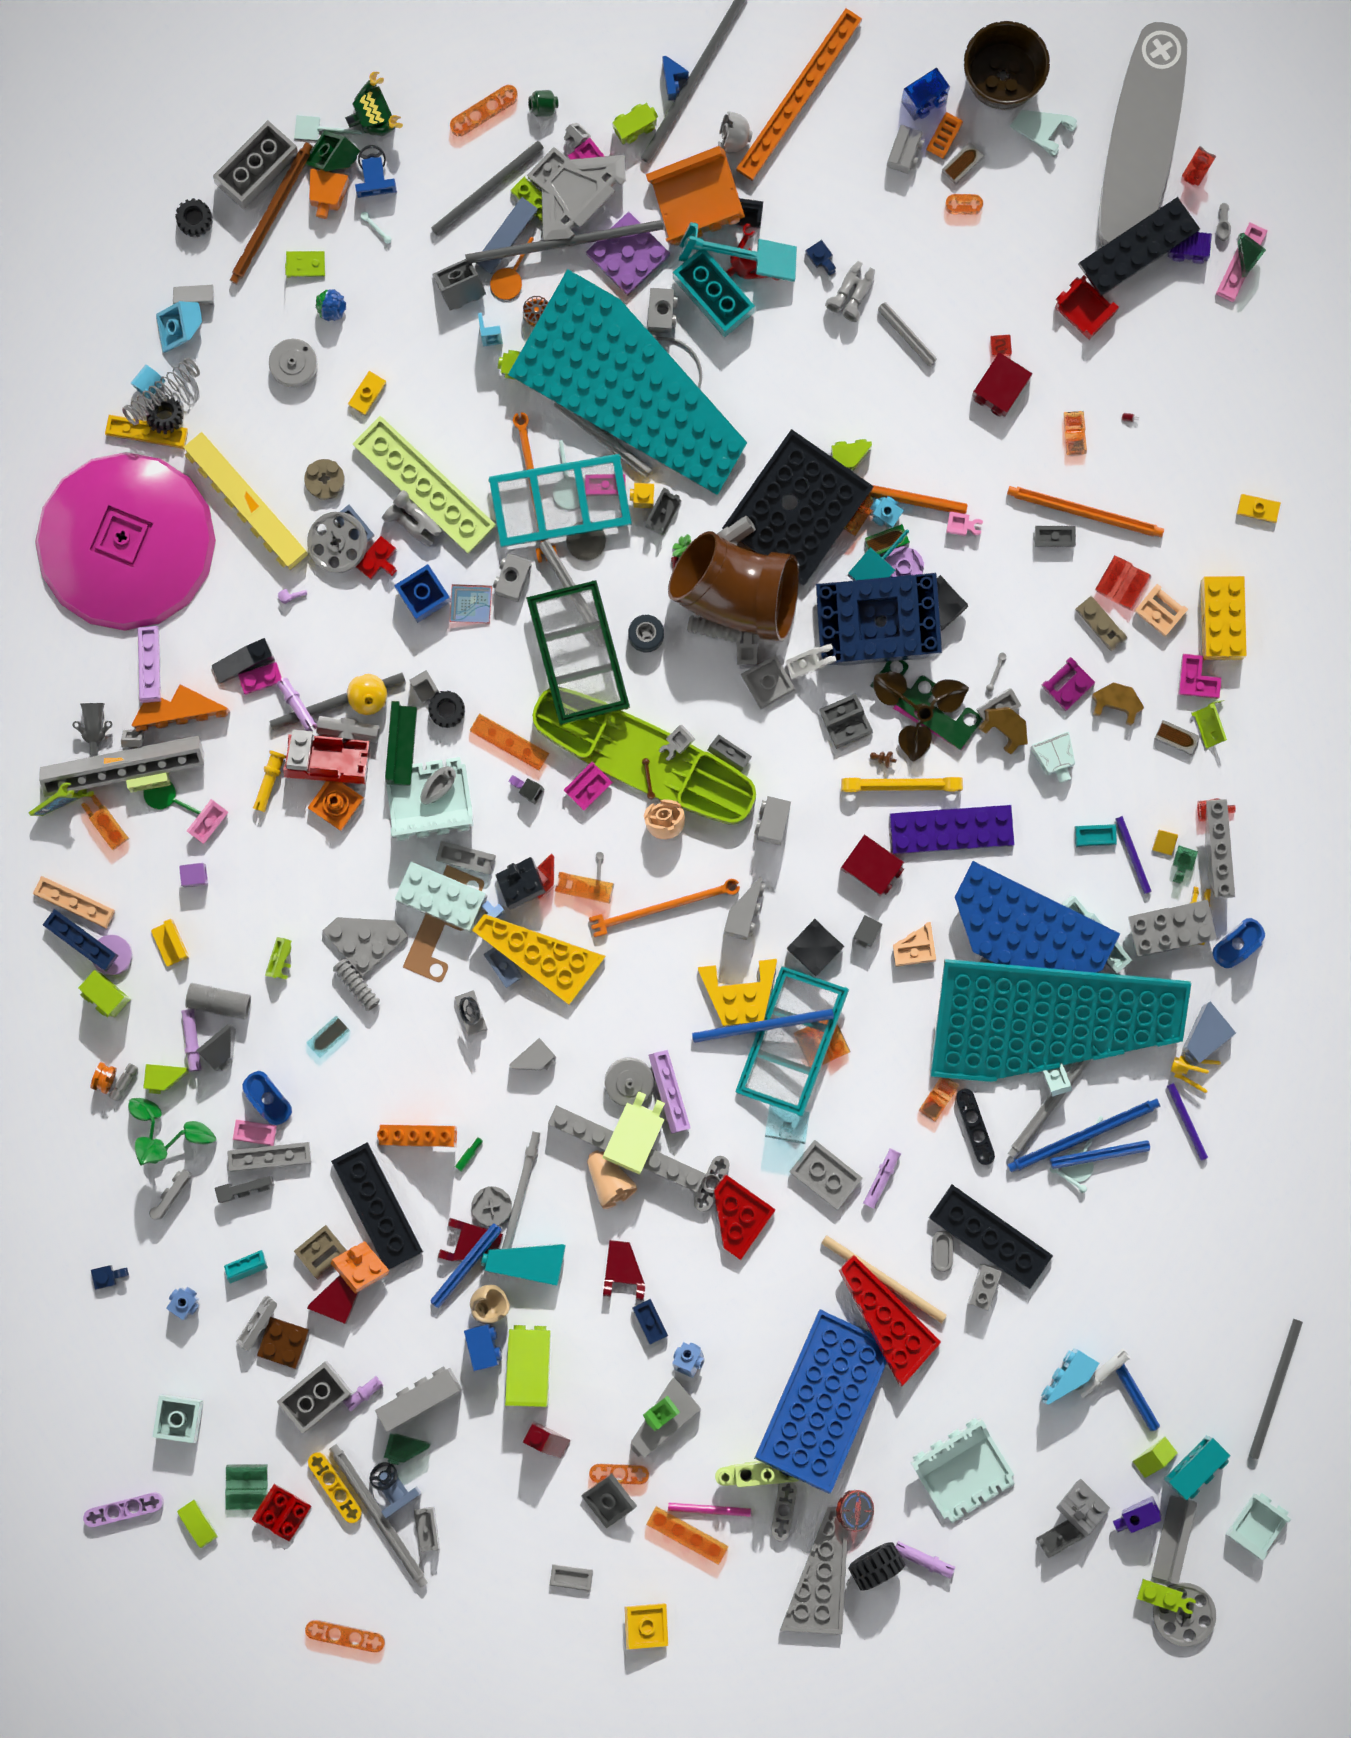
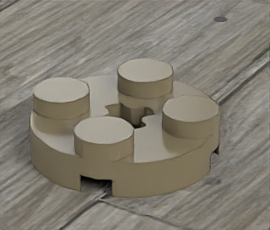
[304,459,345,500]

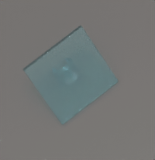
[765,1105,810,1144]

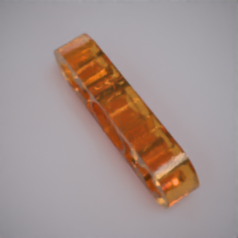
[589,1463,649,1484]

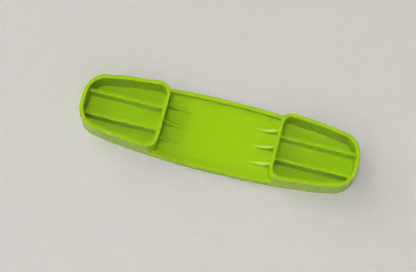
[532,686,756,825]

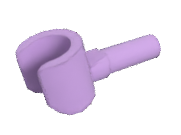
[278,589,307,604]

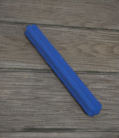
[1050,1140,1150,1169]
[431,1224,502,1308]

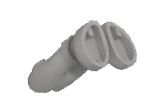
[825,261,875,322]
[382,490,442,547]

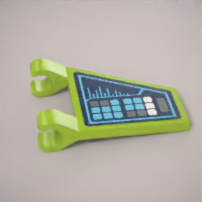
[28,783,94,816]

